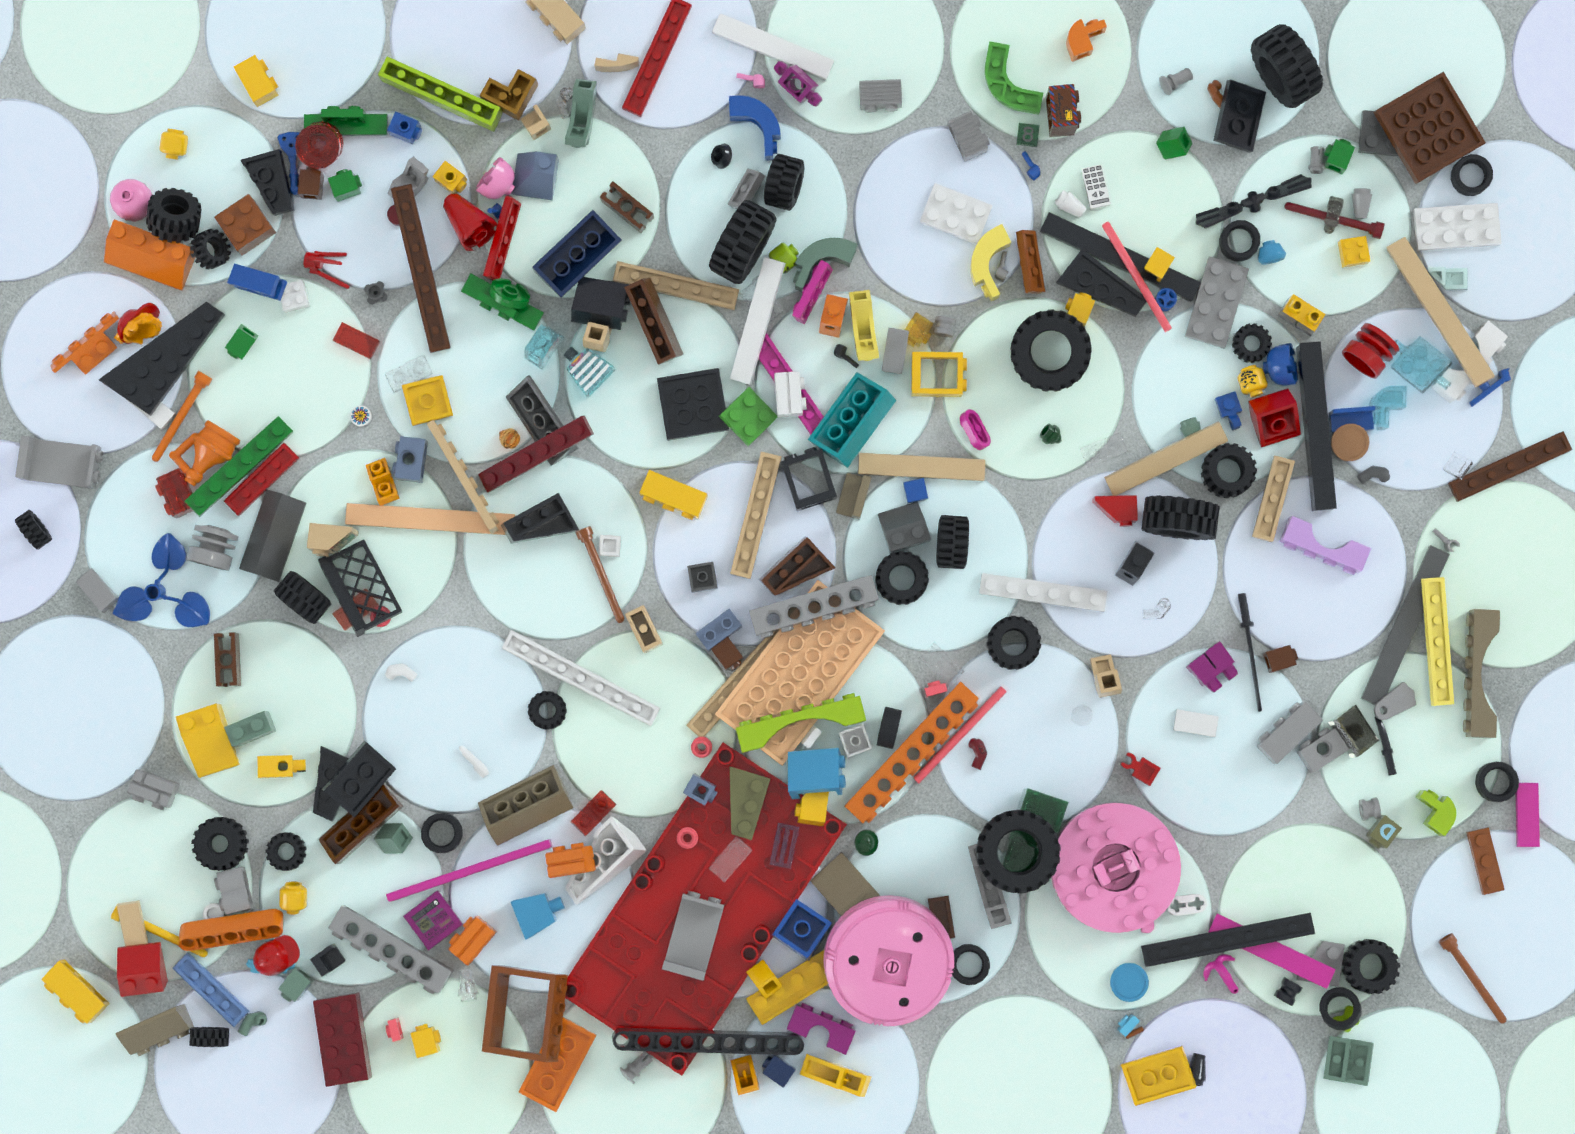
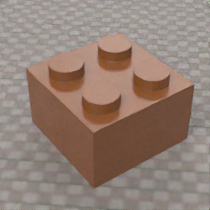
[214,194,276,256]

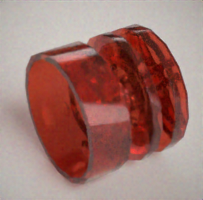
[295,121,344,169]

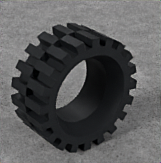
[1141,495,1220,540]

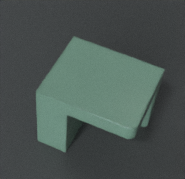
[374,823,413,854]

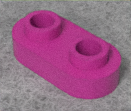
[960,409,991,450]

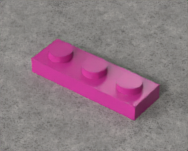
[792,260,833,325]

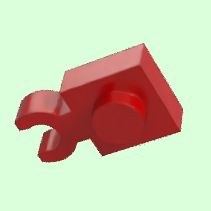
[1120,753,1161,786]

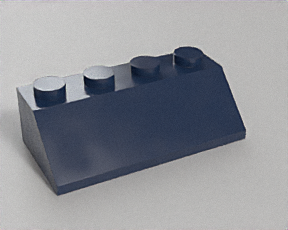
[532,210,622,298]

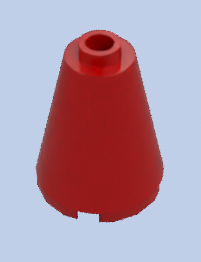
[443,194,497,251]

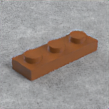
[1016,230,1045,294]
[1466,827,1505,895]

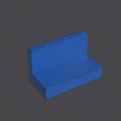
[1329,406,1375,433]

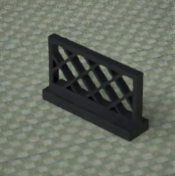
[318,539,403,637]

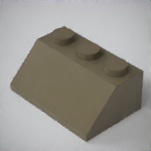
[115,1004,194,1057]

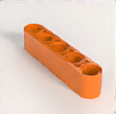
[179,909,284,951]

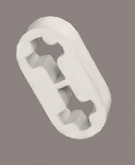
[1167,894,1207,916]

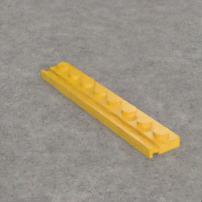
[746,950,828,1025]

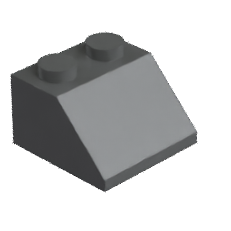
[877,501,931,553]

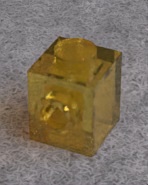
[905,312,934,347]

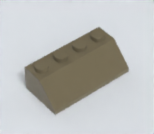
[478,765,574,846]

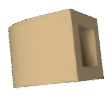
[583,322,612,353]
[1090,654,1122,698]

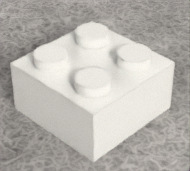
[280,279,311,313]
[838,724,872,758]

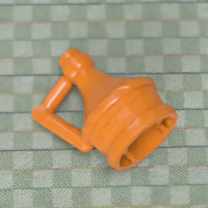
[169,420,241,487]

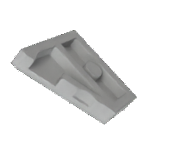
[1296,941,1345,987]

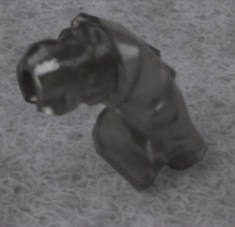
[1323,196,1344,234]

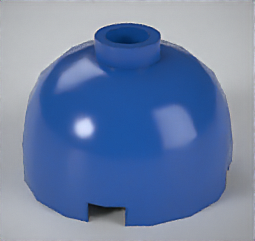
[1263,343,1298,386]

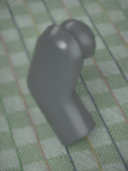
[1357,465,1390,484]

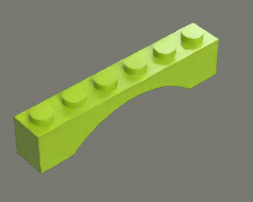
[736,693,866,753]

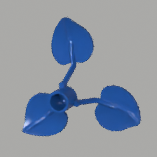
[113,533,210,627]

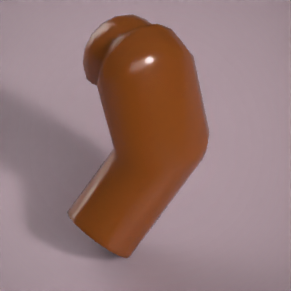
[1207,80,1223,108]

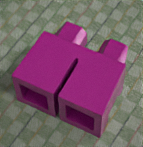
[1186,641,1238,693]

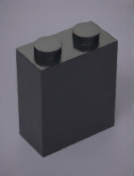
[571,277,631,330]

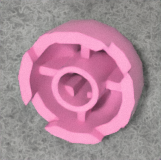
[476,157,515,200]
[110,179,152,222]

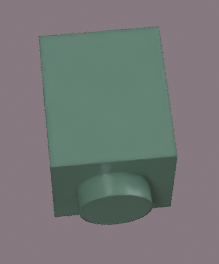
[278,967,314,1002]

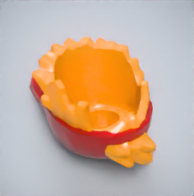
[114,303,162,345]

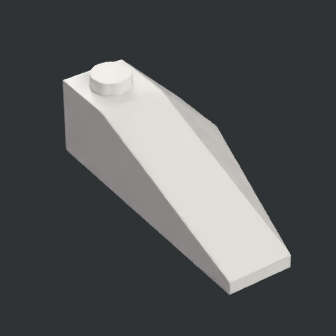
[565,817,647,905]

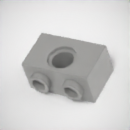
[1296,727,1350,773]

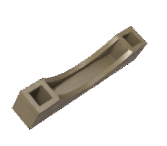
[1463,609,1500,738]

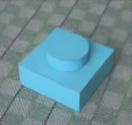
[1117,1014,1140,1037]

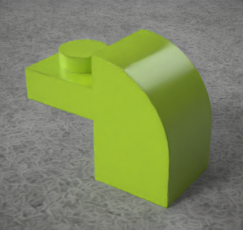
[1416,789,1456,836]

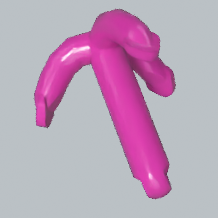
[1203,954,1239,994]

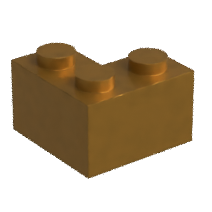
[479,69,538,121]

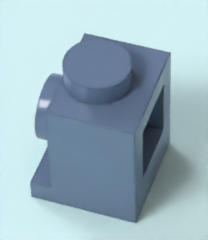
[683,773,718,806]

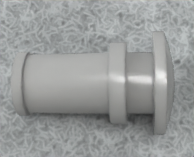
[1159,68,1193,95]
[620,1051,653,1084]

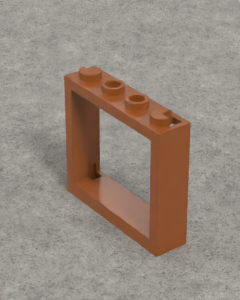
[482,965,568,1062]

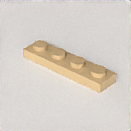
[1252,455,1295,542]

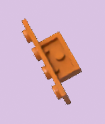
[50,311,119,375]

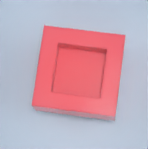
[924,680,947,697]
[386,1017,404,1042]

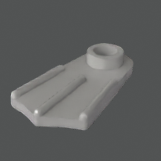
[1374,682,1416,720]

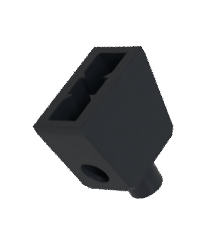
[1115,541,1154,586]

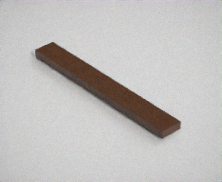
[391,184,451,353]

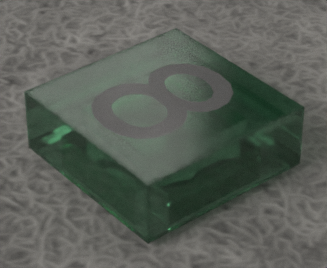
[1016,123,1040,147]

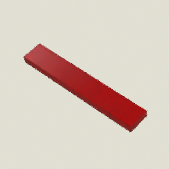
[622,0,692,117]

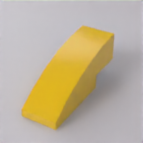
[799,1054,872,1097]

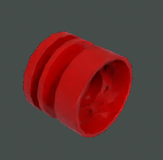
[1342,323,1399,379]

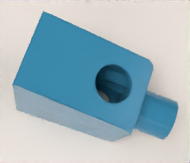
[511,893,565,940]

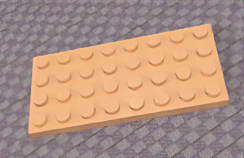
[715,580,885,766]

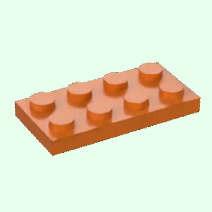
[519,1017,597,1112]

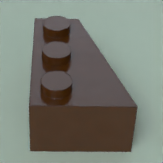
[758,536,836,596]

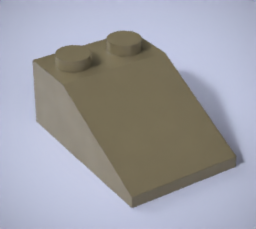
[810,852,880,916]

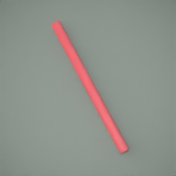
[1102,221,1172,333]
[913,686,1007,783]

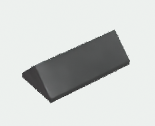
[506,375,579,466]
[239,489,307,582]

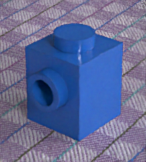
[387,111,422,145]

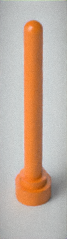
[152,371,213,462]

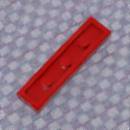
[483,196,521,281]
[224,443,299,516]

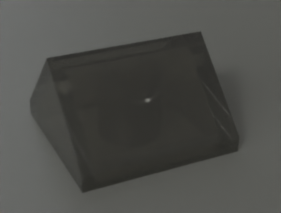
[1328,705,1379,758]

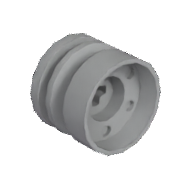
[186,525,239,571]

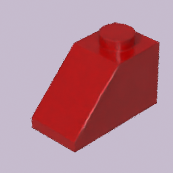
[1092,495,1138,527]

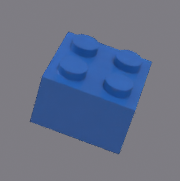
[772,899,833,961]

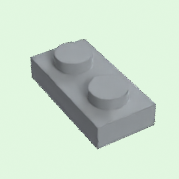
[727,168,765,209]

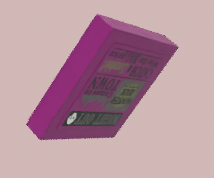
[403,890,463,950]

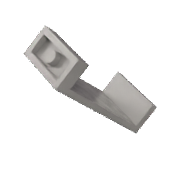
[15,436,103,489]
[662,891,724,980]

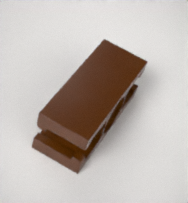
[600,181,654,233]
[214,632,241,687]

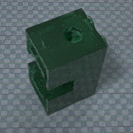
[1000,788,1069,872]

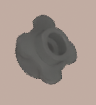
[364,281,388,305]

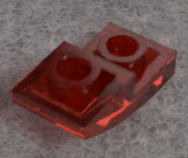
[570,790,617,837]

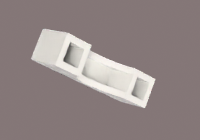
[1431,320,1508,403]

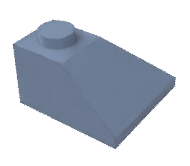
[511,151,559,201]

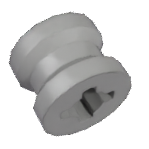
[933,316,956,338]
[1359,797,1381,821]

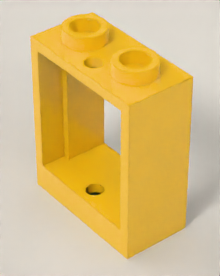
[911,352,967,397]

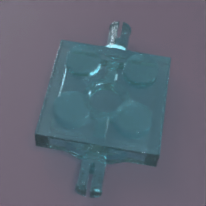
[1391,336,1452,394]

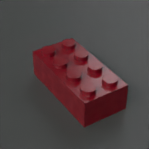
[313,992,372,1087]

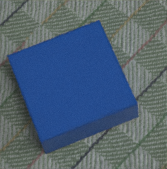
[903,478,928,504]

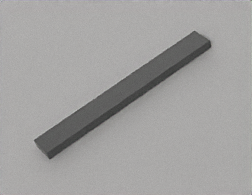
[1360,545,1450,705]

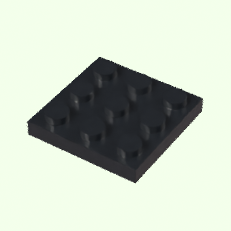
[657,368,729,441]

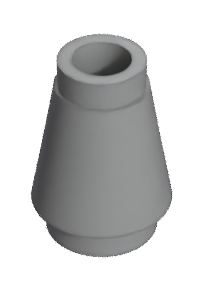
[1351,188,1373,219]

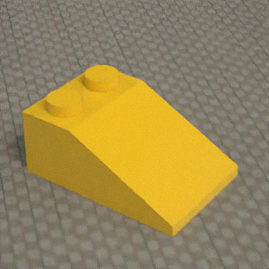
[176,703,240,778]

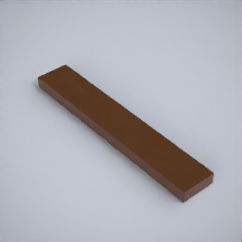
[1448,431,1573,502]

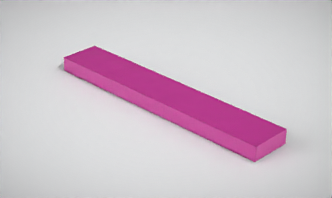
[759,333,824,435]
[1208,913,1336,989]

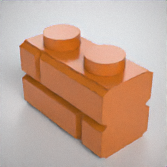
[545,842,596,878]
[448,915,497,966]

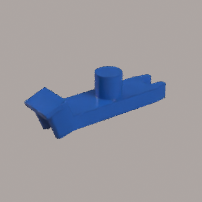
[1469,368,1511,407]

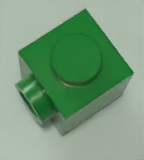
[1324,139,1355,174]
[328,169,362,202]
[225,324,259,360]

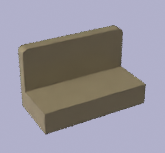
[836,473,872,520]

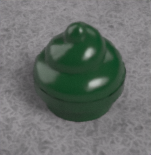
[1040,423,1062,444]

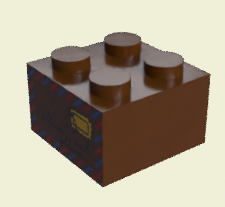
[1045,84,1081,137]

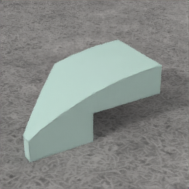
[1428,267,1468,290]

